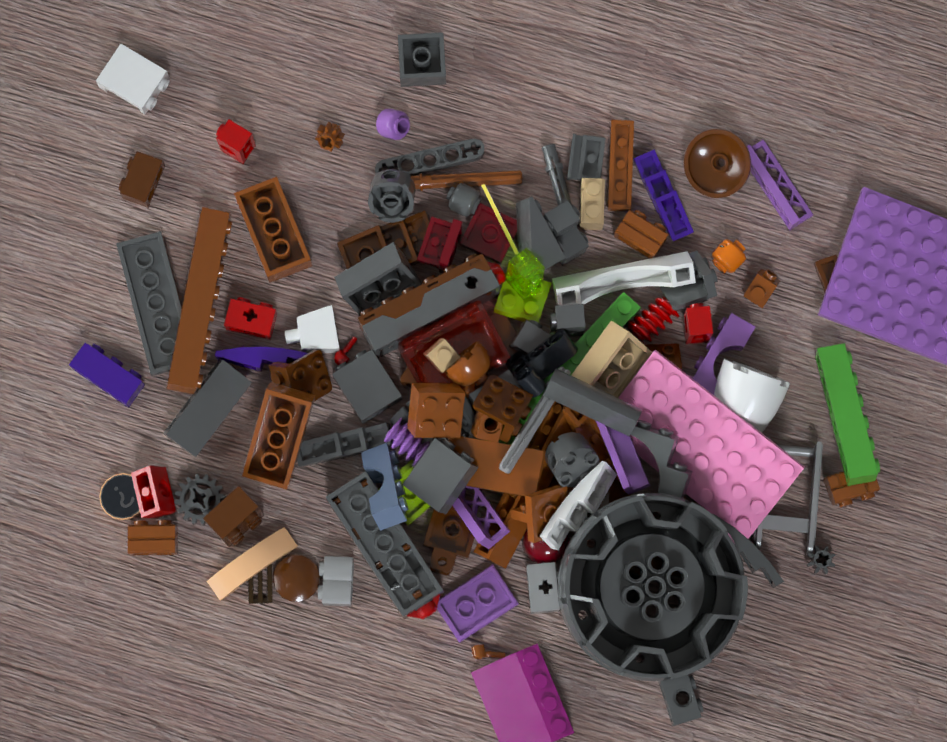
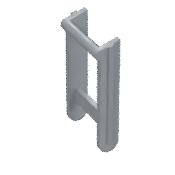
[753,436,823,554]

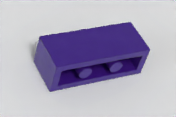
[69,342,145,408]

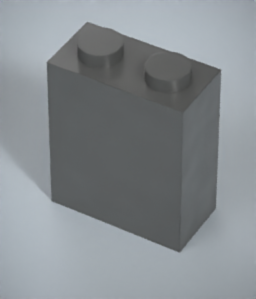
[332,349,402,424]
[403,438,479,514]

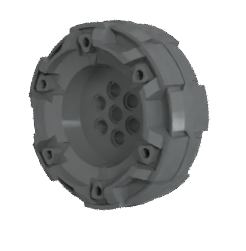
[558,493,748,681]

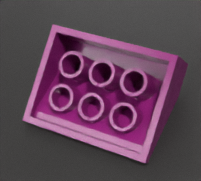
[471,644,574,742]

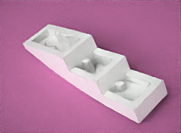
[540,461,617,550]

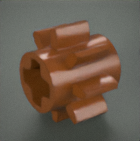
[315,122,345,152]

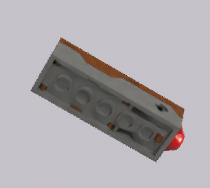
[358,254,506,358]
[326,471,444,620]

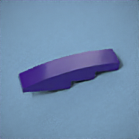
[633,149,694,242]
[215,347,308,372]

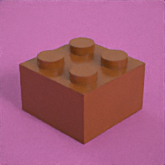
[407,383,465,438]

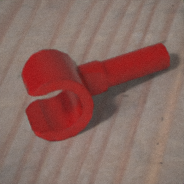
[334,336,357,366]

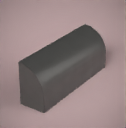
[163,360,252,457]
[543,368,642,436]

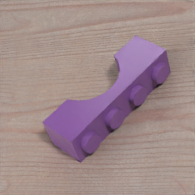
[689,313,755,395]

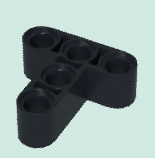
[505,330,578,398]

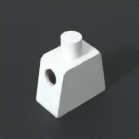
[285,305,340,353]

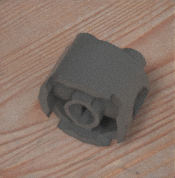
[368,169,416,223]
[545,432,599,487]

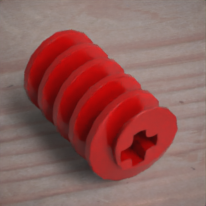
[627,297,680,344]

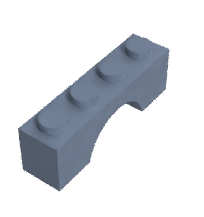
[361,443,408,531]

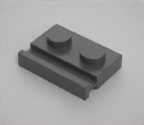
[567,134,606,182]

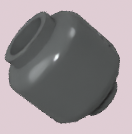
[446,183,482,217]

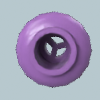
[376,108,410,140]

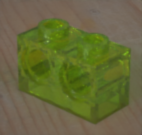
[506,247,545,300]

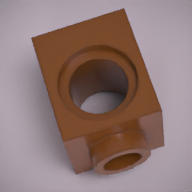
[470,411,504,443]

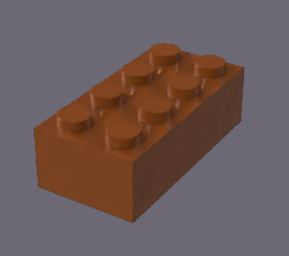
[234,176,312,283]
[242,382,316,490]

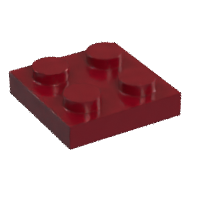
[460,203,517,264]

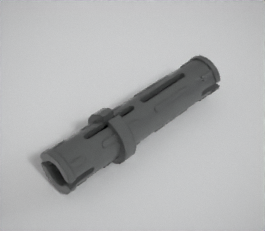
[541,144,572,206]

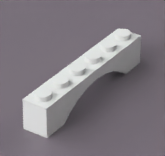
[552,251,696,306]

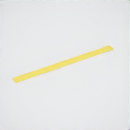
[481,184,530,276]

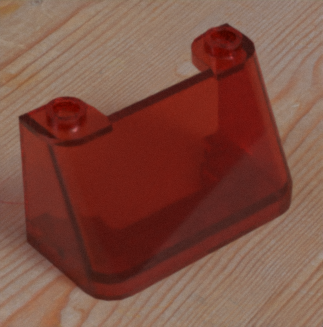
[397,301,510,383]

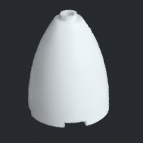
[714,359,790,433]

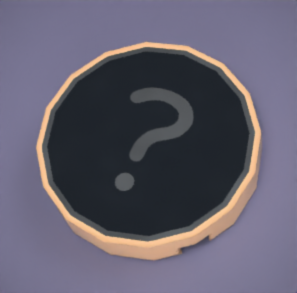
[99,473,140,520]

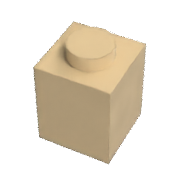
[423,338,460,373]

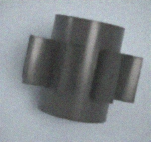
[806,546,835,575]

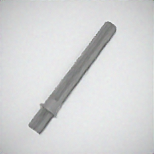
[499,367,571,474]

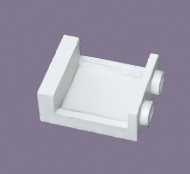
[96,44,170,114]

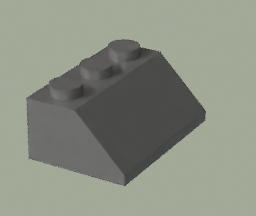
[334,242,422,316]

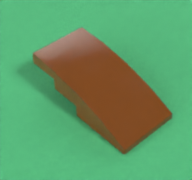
[448,436,545,496]

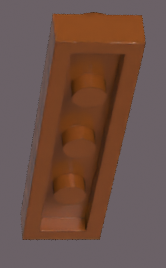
[608,120,634,211]

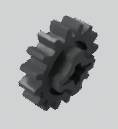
[174,474,226,526]

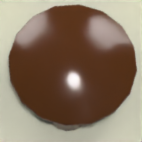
[273,555,320,602]

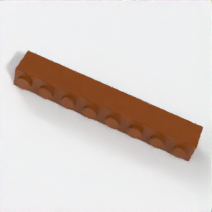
[166,207,232,394]
[473,401,572,569]

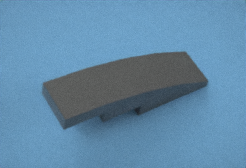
[297,422,393,467]
[713,514,784,588]

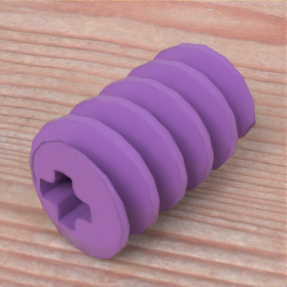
[384,417,430,468]

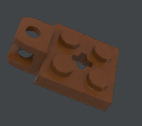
[423,505,482,576]

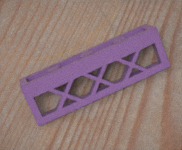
[747,140,813,231]
[596,421,650,495]
[453,486,510,549]

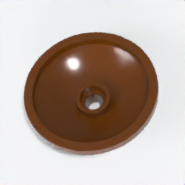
[684,129,751,198]

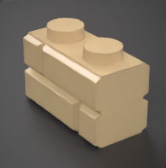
[579,178,605,230]

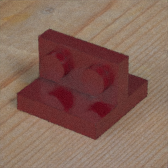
[417,216,462,274]

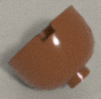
[444,341,491,386]

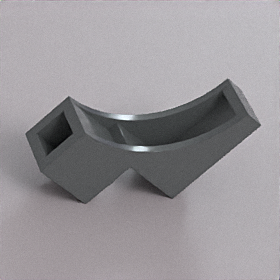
[630,420,693,498]

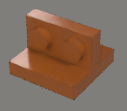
[511,485,570,543]

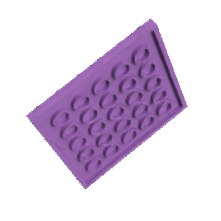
[818,187,947,365]

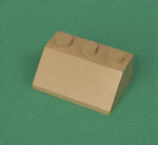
[571,321,653,398]

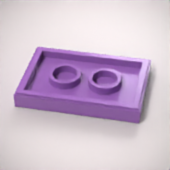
[437,564,519,643]

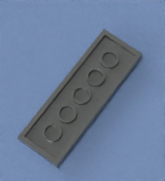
[116,231,182,376]

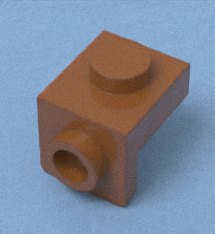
[743,269,780,308]

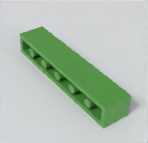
[815,343,880,486]

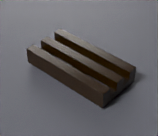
[248,564,273,604]

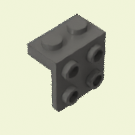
[660,251,718,310]

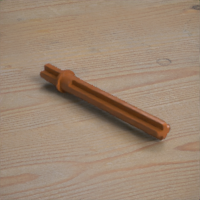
[411,170,523,192]

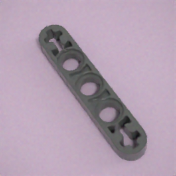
[375,139,485,176]

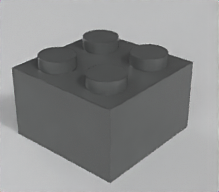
[398,32,446,87]

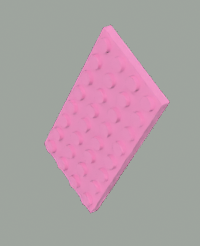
[619,350,805,539]

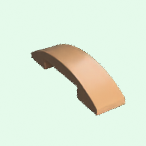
[207,527,298,601]

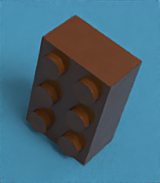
[203,486,264,547]

